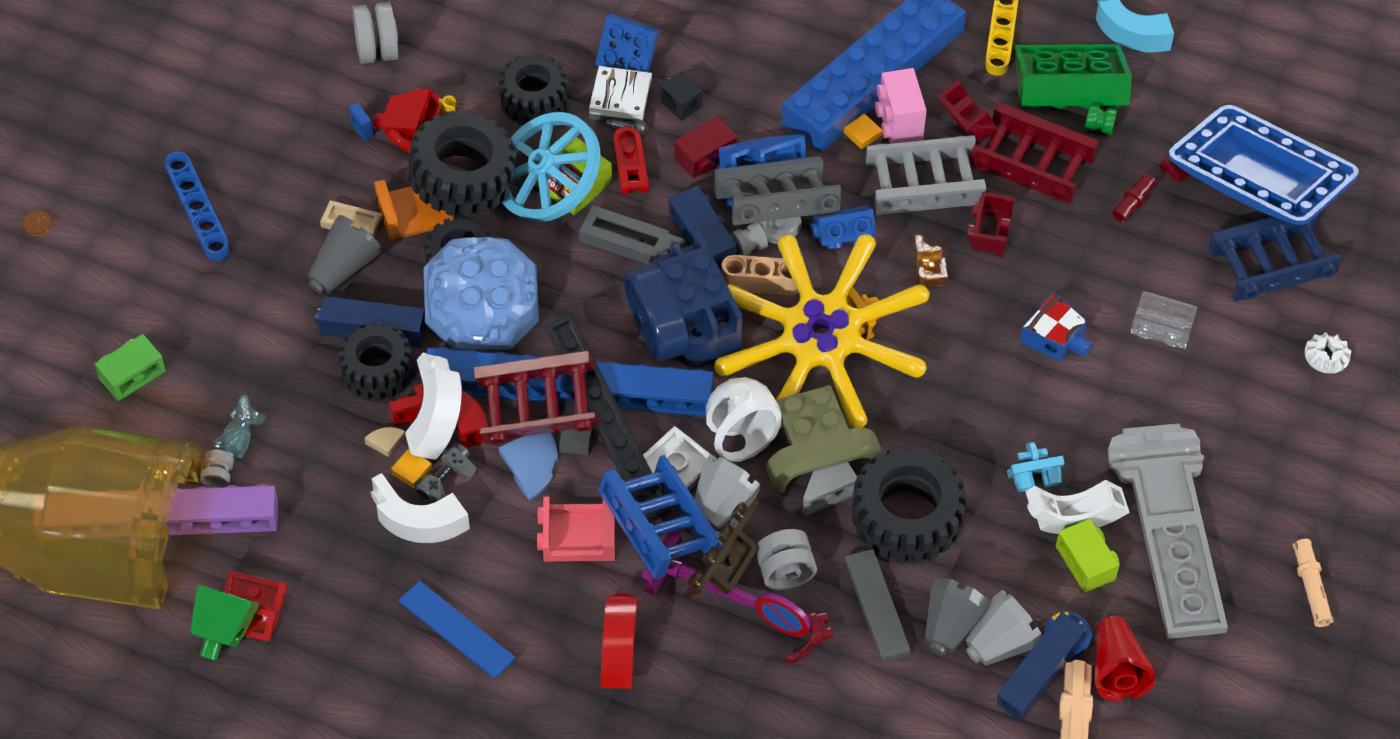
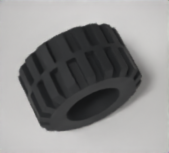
[499,53,568,125]
[424,217,493,264]
[339,323,413,401]

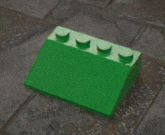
[1014,44,1132,109]

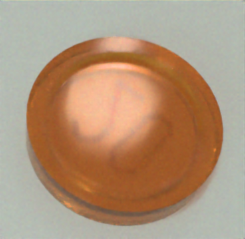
[23,211,52,236]

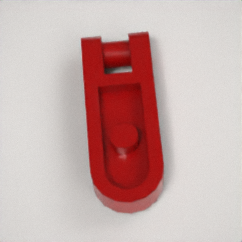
[613,126,649,195]

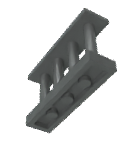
[714,156,841,225]

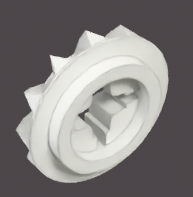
[1305,332,1351,373]

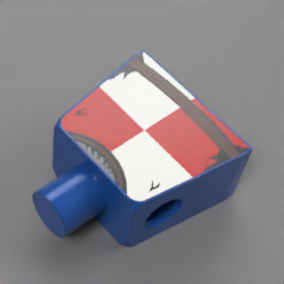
[1020,293,1093,361]

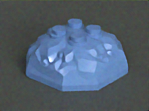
[423,237,539,351]

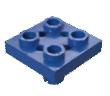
[595,13,659,73]

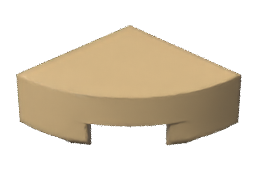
[365,427,406,457]

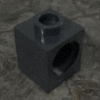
[660,71,702,121]

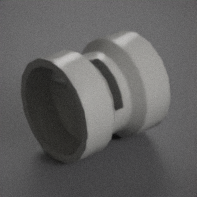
[731,222,768,256]
[200,449,234,488]

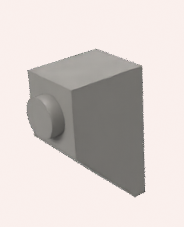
[802,462,857,516]

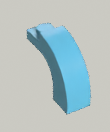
[1096,0,1174,52]

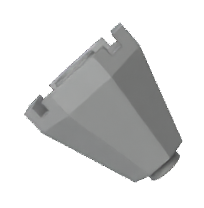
[694,455,760,530]
[965,590,1042,666]

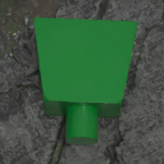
[190,585,259,661]

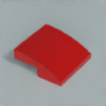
[223,571,288,642]

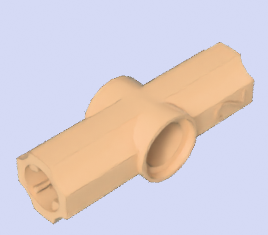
[1059,660,1093,739]

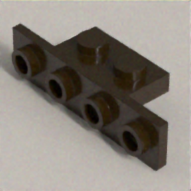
[684,498,760,599]

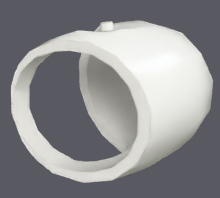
[706,377,781,462]

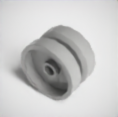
[352,2,398,64]

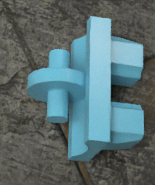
[1007,442,1064,492]

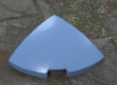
[499,433,558,502]

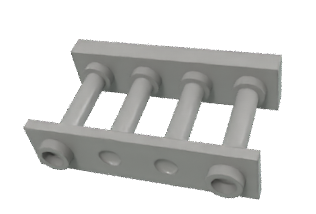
[865,135,986,215]

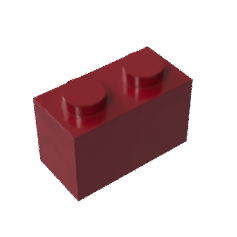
[674,116,737,179]

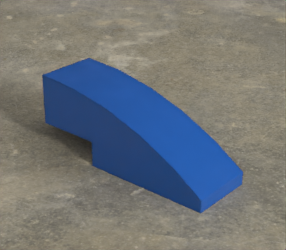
[719,134,806,169]

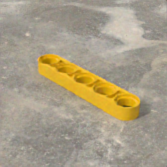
[985,0,1018,76]

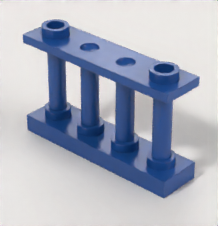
[598,455,719,579]

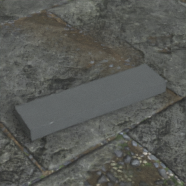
[844,549,911,663]

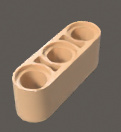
[722,255,799,296]

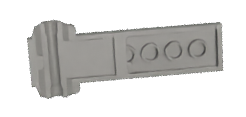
[1108,423,1228,639]

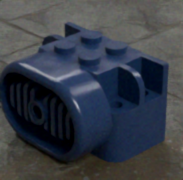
[624,229,742,368]

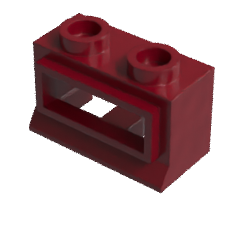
[937,80,998,143]
[967,192,1015,258]

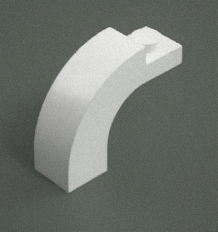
[405,353,461,460]
[371,473,470,543]
[1025,480,1130,534]

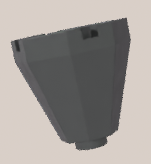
[925,578,991,656]

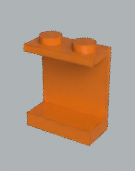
[374,179,453,241]

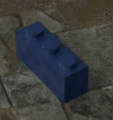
[668,186,738,269]

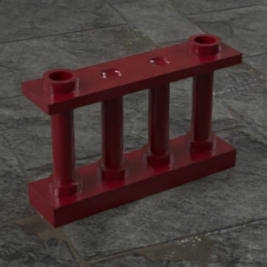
[970,102,1099,204]
[474,351,600,444]

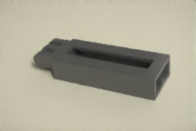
[579,205,686,264]

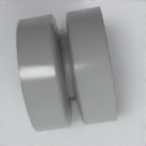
[756,529,817,590]

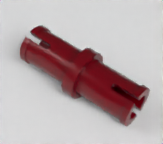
[1111,173,1157,223]

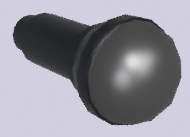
[606,118,647,137]

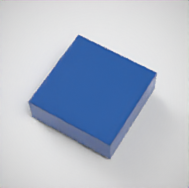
[349,103,373,141]

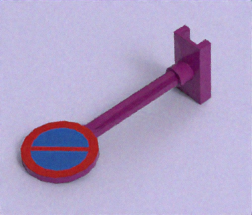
[641,531,811,637]

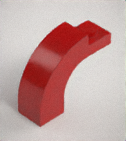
[389,384,489,448]
[601,593,638,689]

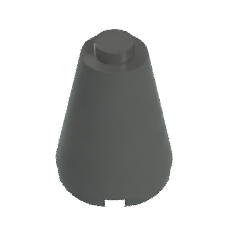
[307,215,382,294]

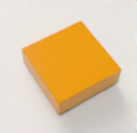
[844,114,882,149]
[391,449,432,489]

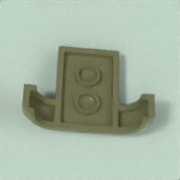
[766,385,884,493]

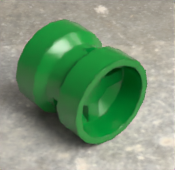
[1085,104,1117,136]

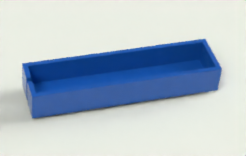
[782,0,966,153]

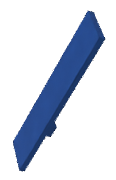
[398,581,516,679]

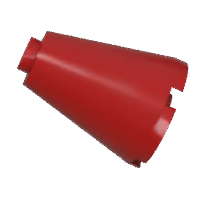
[1094,616,1155,702]

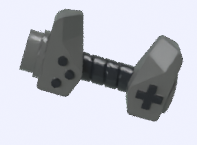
[415,444,476,502]

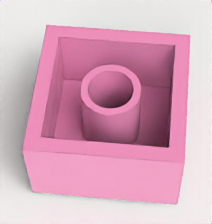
[875,68,927,144]

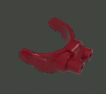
[785,609,833,664]

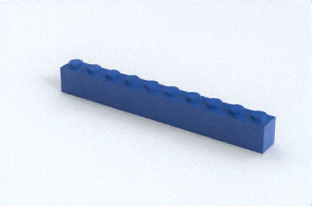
[427,347,713,416]

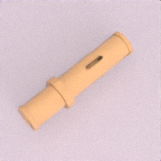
[1292,539,1334,627]

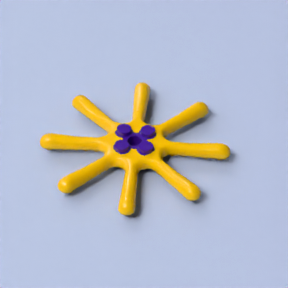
[714,234,929,429]

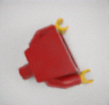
[373,88,456,154]

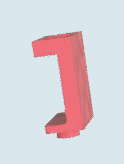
[537,497,615,562]

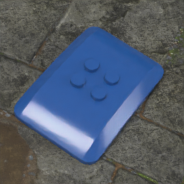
[1169,105,1359,225]

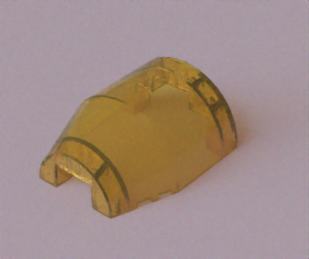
[0,425,205,610]

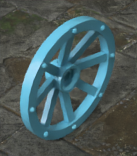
[502,112,601,222]

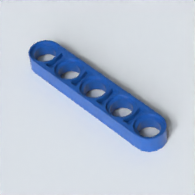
[165,152,230,261]

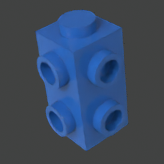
[810,205,876,249]

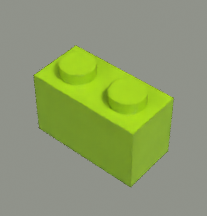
[1056,519,1120,593]

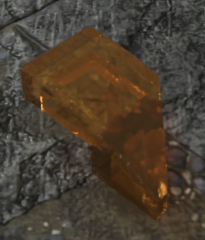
[915,236,948,286]

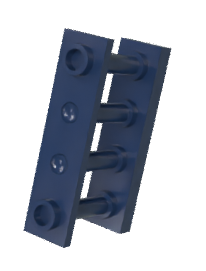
[1208,214,1342,301]

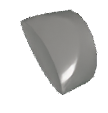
[758,217,802,244]

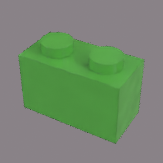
[95,334,166,401]

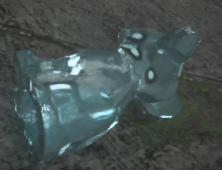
[213,395,266,458]

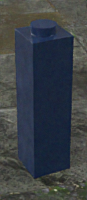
[315,296,426,348]
[997,612,1087,722]

